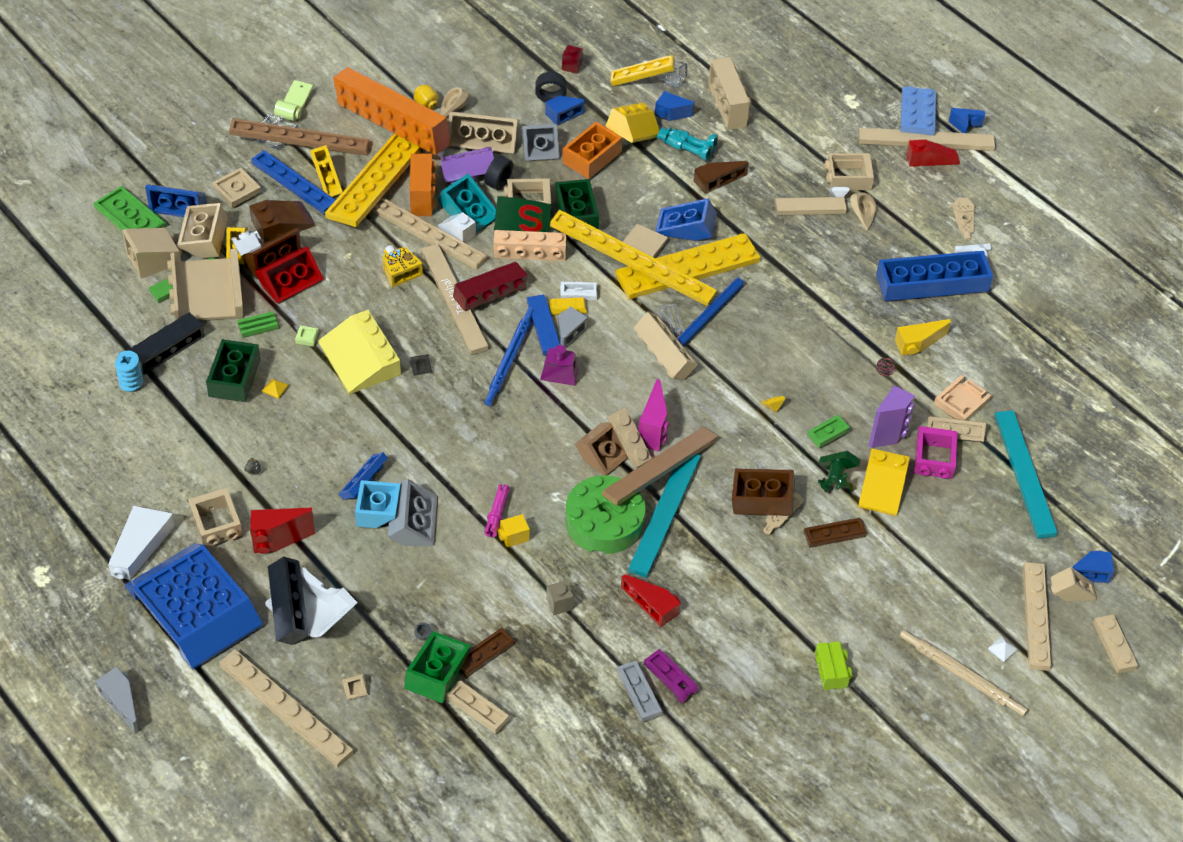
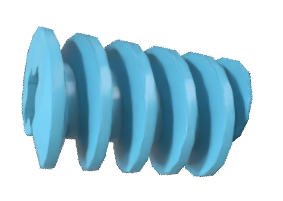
[115,351,143,392]

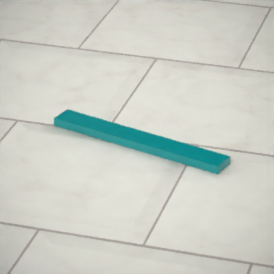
[994,410,1057,539]
[628,454,701,578]

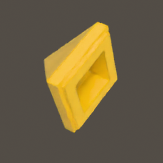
[262,378,288,399]
[761,396,785,413]

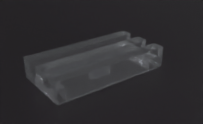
[658,303,684,336]

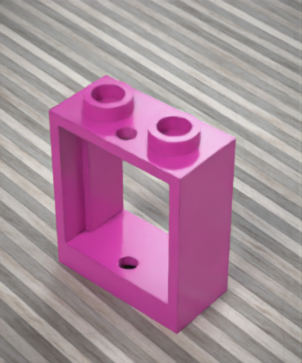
[914,426,957,479]

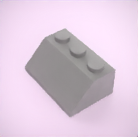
[388,479,437,546]

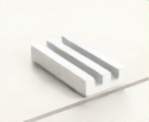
[560,282,597,300]

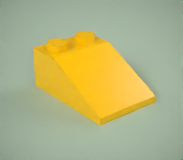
[858,448,910,516]

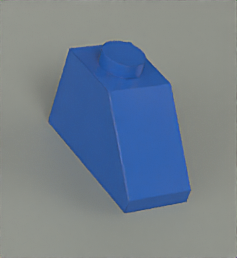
[654,91,694,121]
[545,96,585,126]
[1072,550,1114,583]

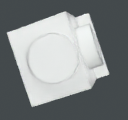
[231,231,261,255]

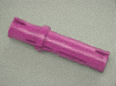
[484,484,510,538]

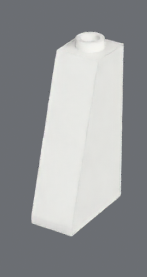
[108,506,174,580]

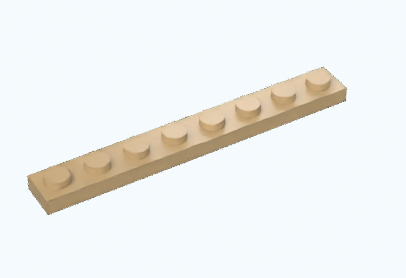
[219,649,353,768]

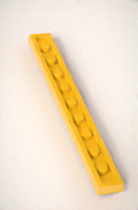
[550,210,717,307]

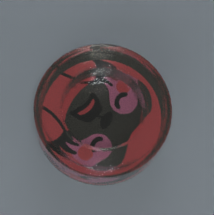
[876,358,896,376]

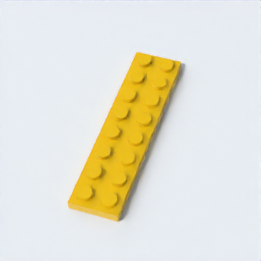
[325,134,423,227]
[615,233,760,300]

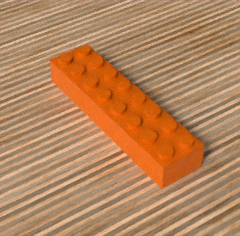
[333,67,450,155]

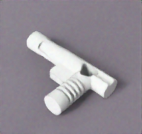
[955,243,991,261]

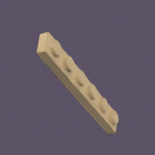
[1023,562,1051,671]

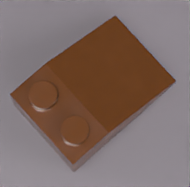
[249,200,314,242]

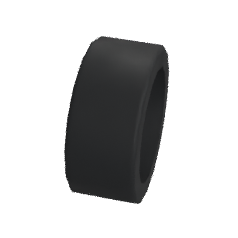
[535,72,567,103]
[485,155,513,190]

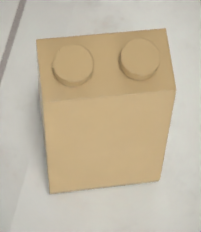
[122,228,183,278]

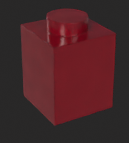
[562,45,583,74]

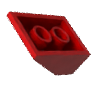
[250,507,315,554]

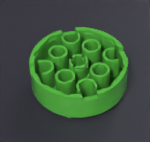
[565,475,645,554]

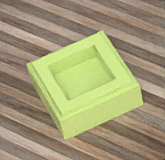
[295,325,319,347]

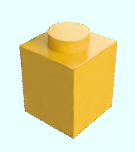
[498,514,530,547]

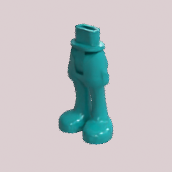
[657,127,718,161]

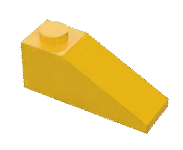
[310,145,342,197]
[895,319,951,356]

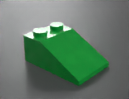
[404,631,471,703]

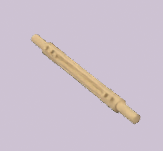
[899,630,1028,716]

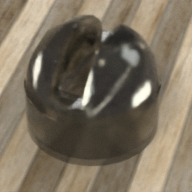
[244,458,261,475]

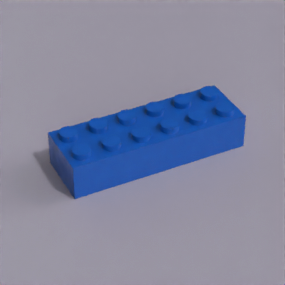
[876,250,993,301]

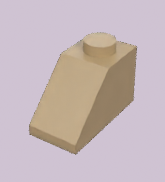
[1050,567,1097,601]

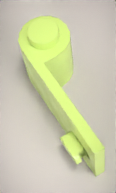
[274,80,313,121]

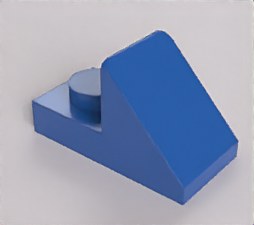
[948,108,985,133]

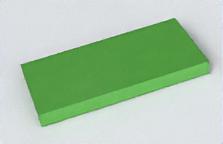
[93,186,167,231]

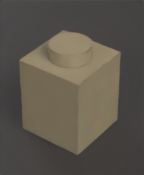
[546,580,573,616]

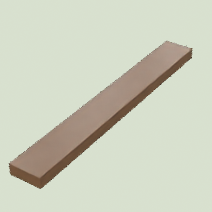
[229,118,369,156]
[602,426,718,506]

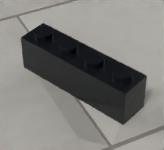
[128,312,205,375]
[267,556,308,645]

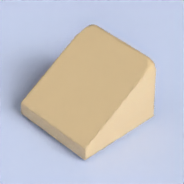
[341,674,368,700]

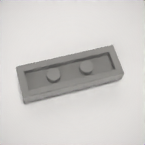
[617,660,662,722]

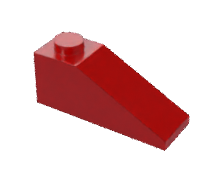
[906,139,960,167]
[621,574,681,627]

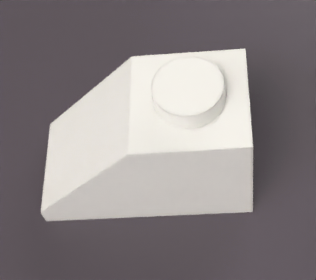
[438,213,476,243]

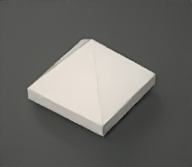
[829,187,849,197]
[988,636,1018,662]

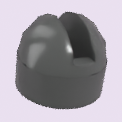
[414,622,432,641]

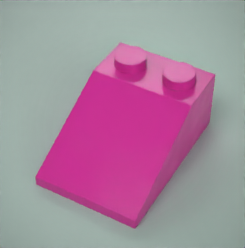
[638,379,669,451]

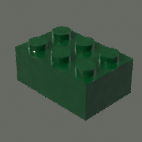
[555,179,599,235]
[206,339,261,402]

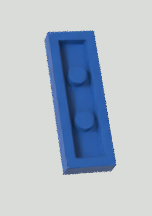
[338,452,388,500]

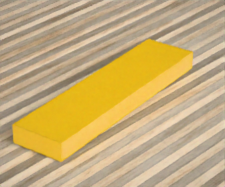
[610,55,675,86]

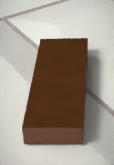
[803,517,867,548]
[460,627,515,679]

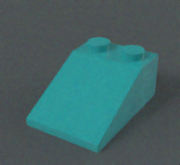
[437,174,496,232]

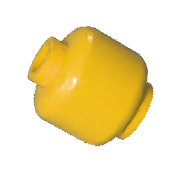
[414,85,439,109]

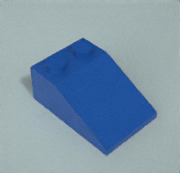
[655,198,717,241]

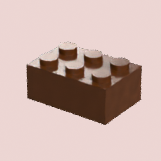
[732,468,795,516]

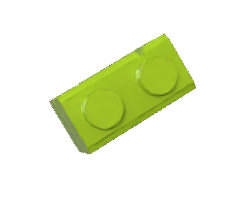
[815,641,852,690]

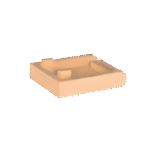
[934,375,992,420]

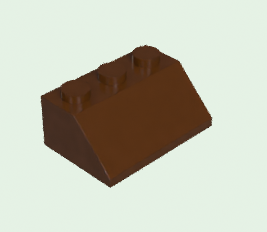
[243,228,301,279]

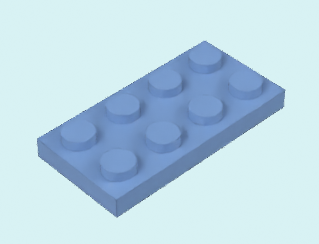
[900,87,936,135]

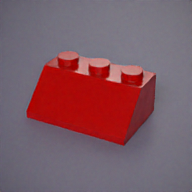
[254,246,324,303]

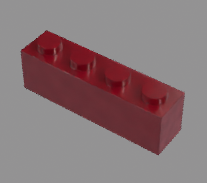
[453,261,528,311]

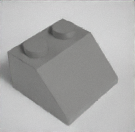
[521,124,559,161]

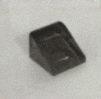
[409,354,432,376]

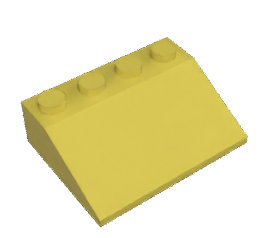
[318,310,401,395]

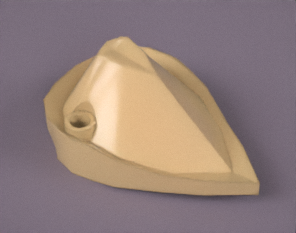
[441,87,468,117]
[850,193,876,231]

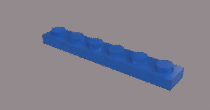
[251,150,335,215]

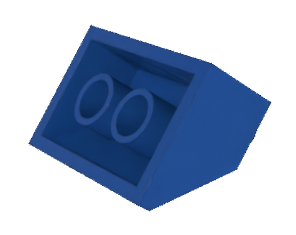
[145,185,207,217]

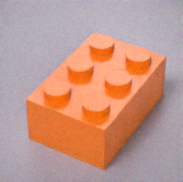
[562,122,623,179]
[410,154,436,216]

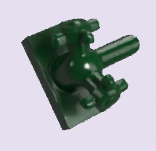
[818,451,861,493]

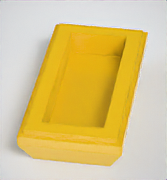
[549,297,587,315]

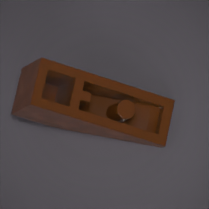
[693,161,749,194]

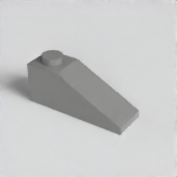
[95,667,139,734]

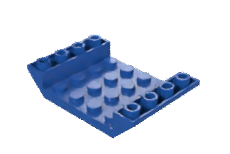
[124,543,263,670]

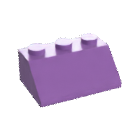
[441,147,494,184]
[868,386,915,448]

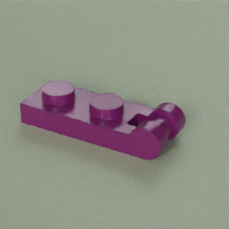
[644,649,699,703]

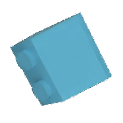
[355,480,401,528]

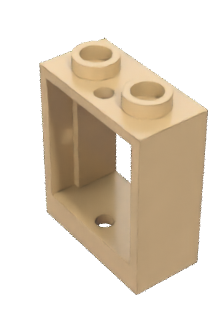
[824,153,874,190]
[504,179,551,204]
[188,488,243,547]

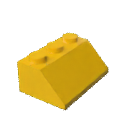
[605,102,659,143]

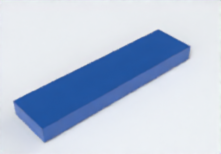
[527,294,560,356]

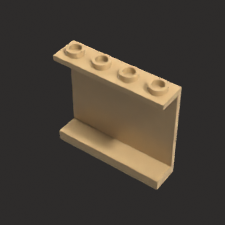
[167,249,243,320]

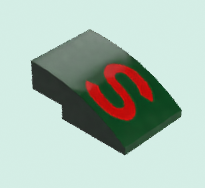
[494,196,552,232]

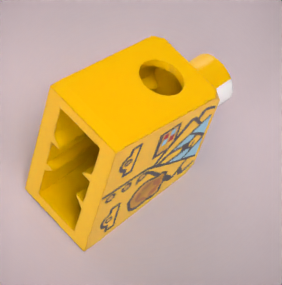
[382,246,423,288]

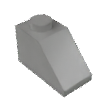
[558,306,587,348]

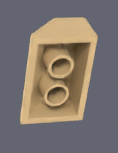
[177,203,228,258]

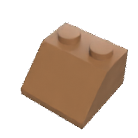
[574,422,628,475]

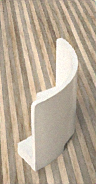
[265,567,357,637]

